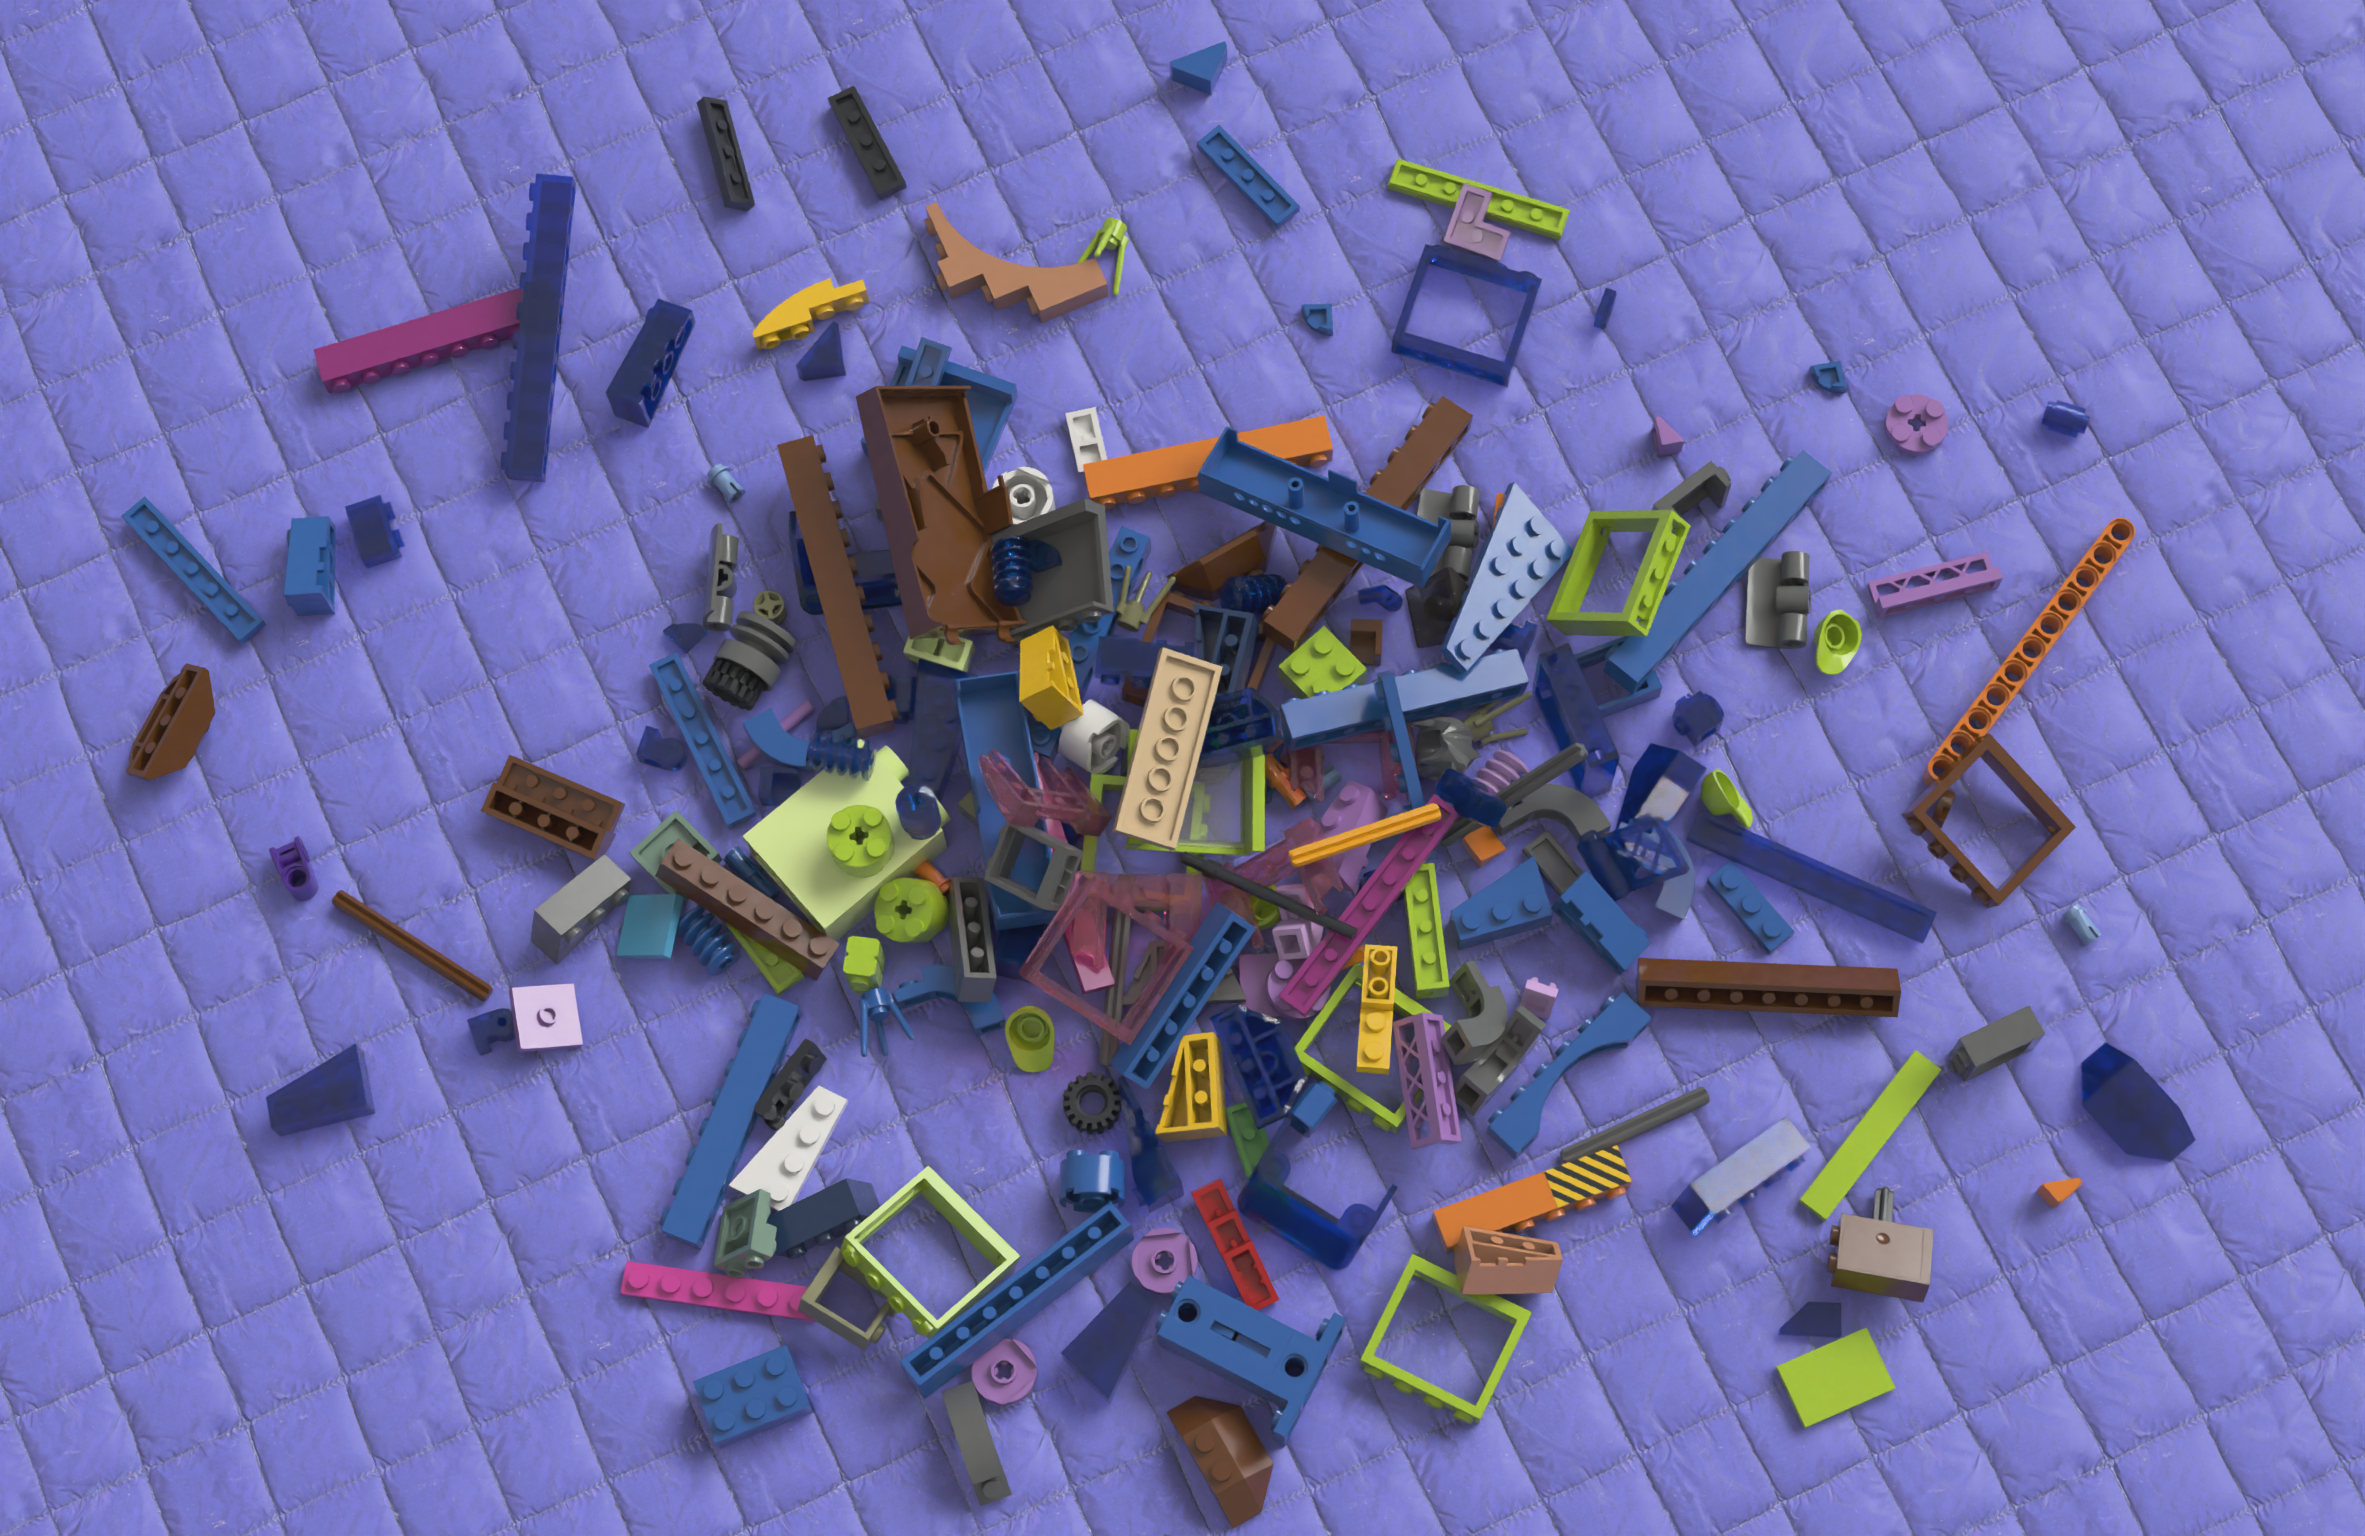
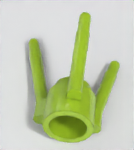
[1076,218,1129,296]

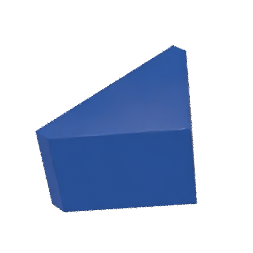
[1169,41,1227,95]

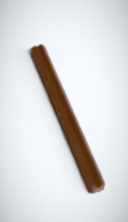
[332,890,493,1002]

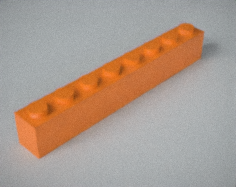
[1083,415,1333,510]

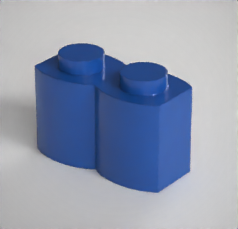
[1284,1081,1337,1138]

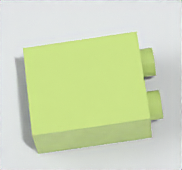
[743,739,951,941]

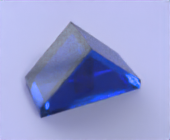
[796,321,846,381]

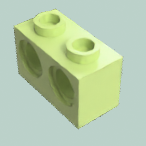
[903,636,976,678]

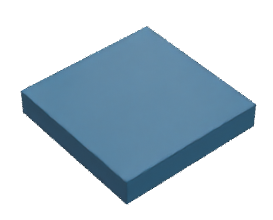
[616,894,684,959]

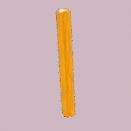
[1289,803,1441,867]

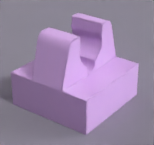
[1519,977,1559,1020]

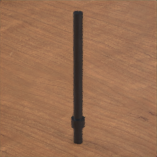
[1181,851,1358,940]

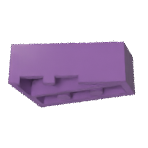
[1301,780,1388,894]

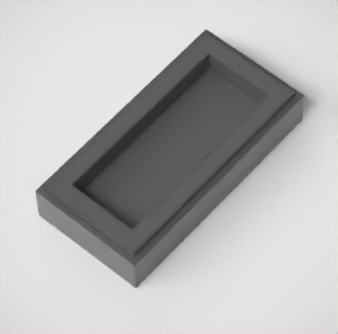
[1522,830,1583,897]

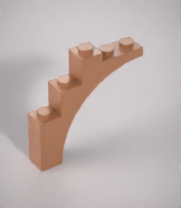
[923,202,1108,323]

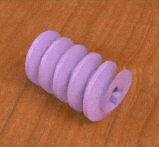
[1461,750,1530,809]

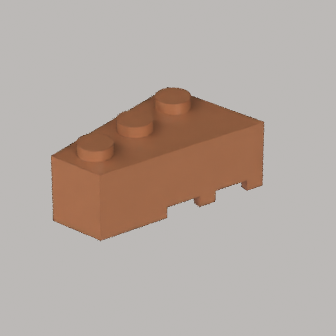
[1453,1226,1563,1294]

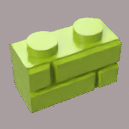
[843,936,886,995]

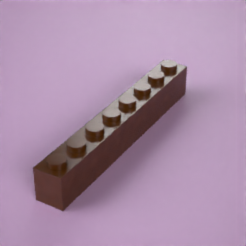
[1636,958,1901,1017]

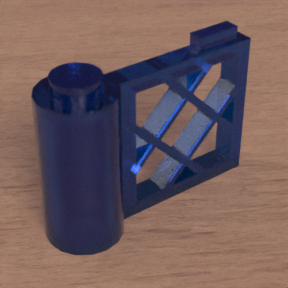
[1576,813,1690,901]

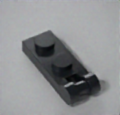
[755,1038,827,1130]

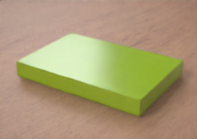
[1775,1327,1895,1429]

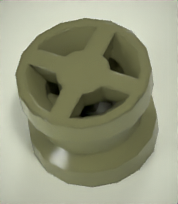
[753,590,787,626]

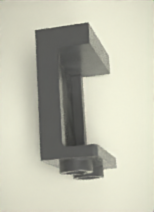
[1652,461,1731,534]

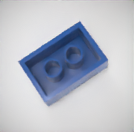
[693,1345,813,1449]

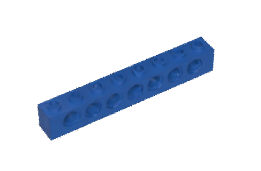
[1029,526,1151,768]

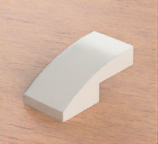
[1065,407,1107,473]

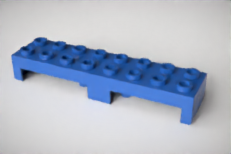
[1197,426,1451,588]
[954,671,1062,931]

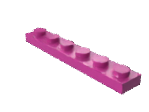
[620,1261,819,1323]

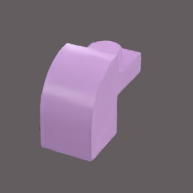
[1272,883,1323,960]

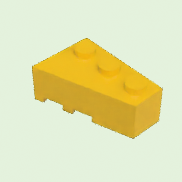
[1019,625,1084,730]
[1155,1032,1227,1142]

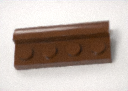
[481,754,625,860]

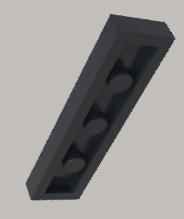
[827,86,907,200]
[697,96,755,211]

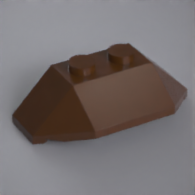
[1167,521,1277,602]
[126,663,216,781]
[1166,1396,1274,1529]

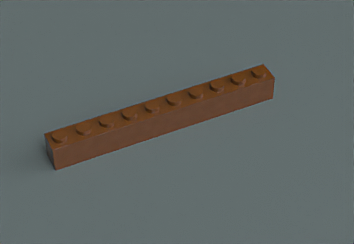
[1261,396,1473,654]
[777,435,899,739]

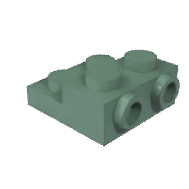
[629,810,722,901]
[714,1189,777,1278]

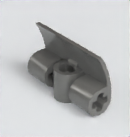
[1417,485,1480,582]
[703,523,739,631]
[1745,551,1811,649]

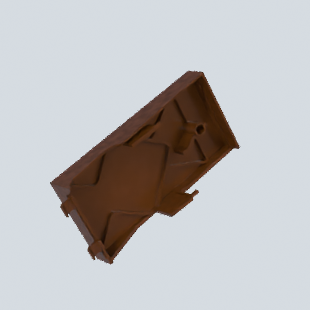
[856,386,1027,645]

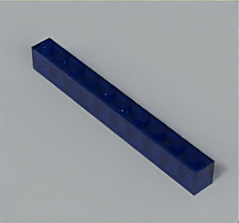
[500,173,576,483]

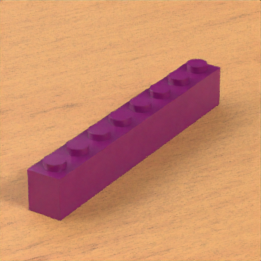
[314,279,563,394]

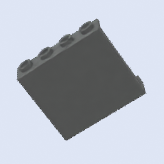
[991,499,1114,648]

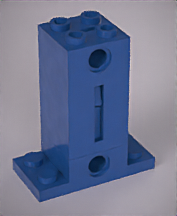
[1155,1275,1346,1447]

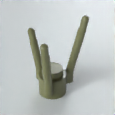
[1115,565,1176,632]
[1462,692,1532,746]

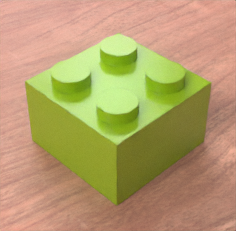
[1278,626,1367,700]

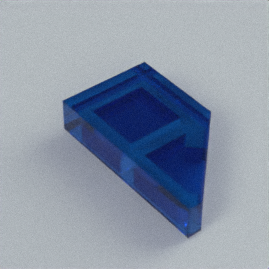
[1779,1302,1842,1338]

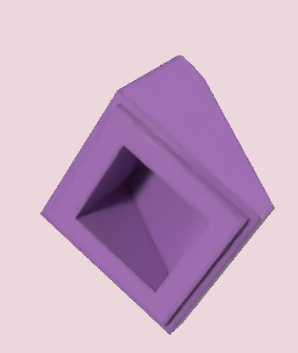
[1651,416,1684,457]

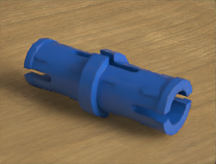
[723,846,780,901]

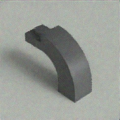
[1494,784,1611,849]
[1440,961,1508,1065]
[1454,1004,1547,1116]
[942,1381,1012,1506]

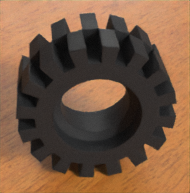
[702,659,764,711]
[1063,1072,1122,1135]

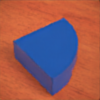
[1301,304,1333,336]
[1809,361,1847,393]

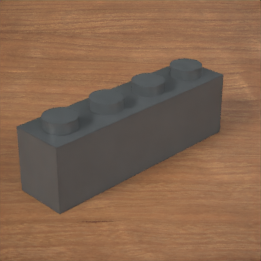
[947,877,996,1003]

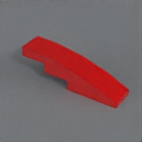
[1190,1178,1279,1310]

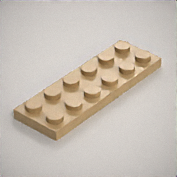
[1112,647,1222,851]

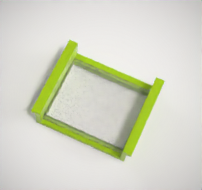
[1125,729,1265,856]

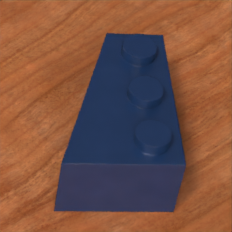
[1193,603,1260,715]
[766,1178,880,1260]

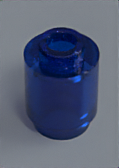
[2041,400,2090,438]

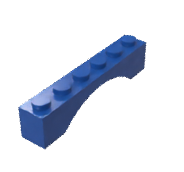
[1487,991,1652,1160]

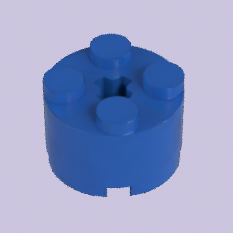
[1059,1150,1125,1213]

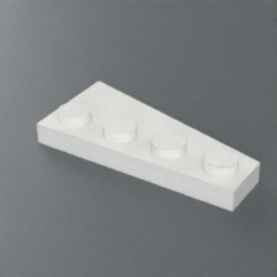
[729,1086,848,1211]

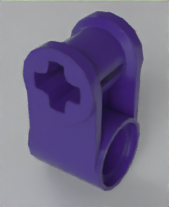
[269,836,318,901]

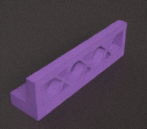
[1867,551,2003,619]
[1392,1012,1462,1149]

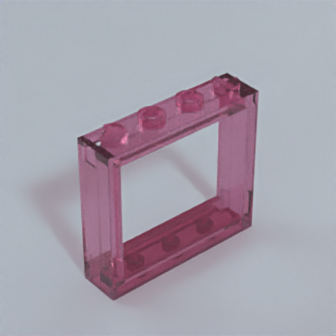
[1018,874,1194,1045]

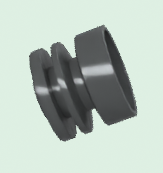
[713,611,797,692]

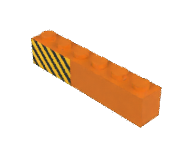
[1432,1145,1632,1254]

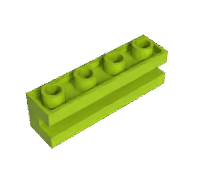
[1403,863,1450,1000]

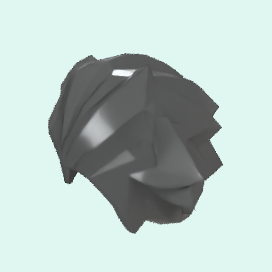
[1412,716,1481,784]

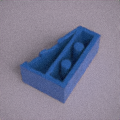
[283,516,336,616]
[1449,856,1553,950]
[1551,870,1651,975]

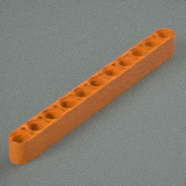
[1923,518,2135,787]

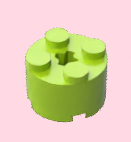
[827,805,895,878]
[874,878,949,943]

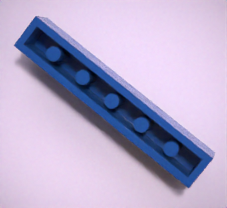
[1109,901,1256,1090]

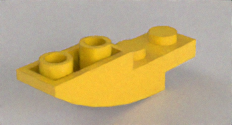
[752,278,869,350]
[1356,944,1397,1075]

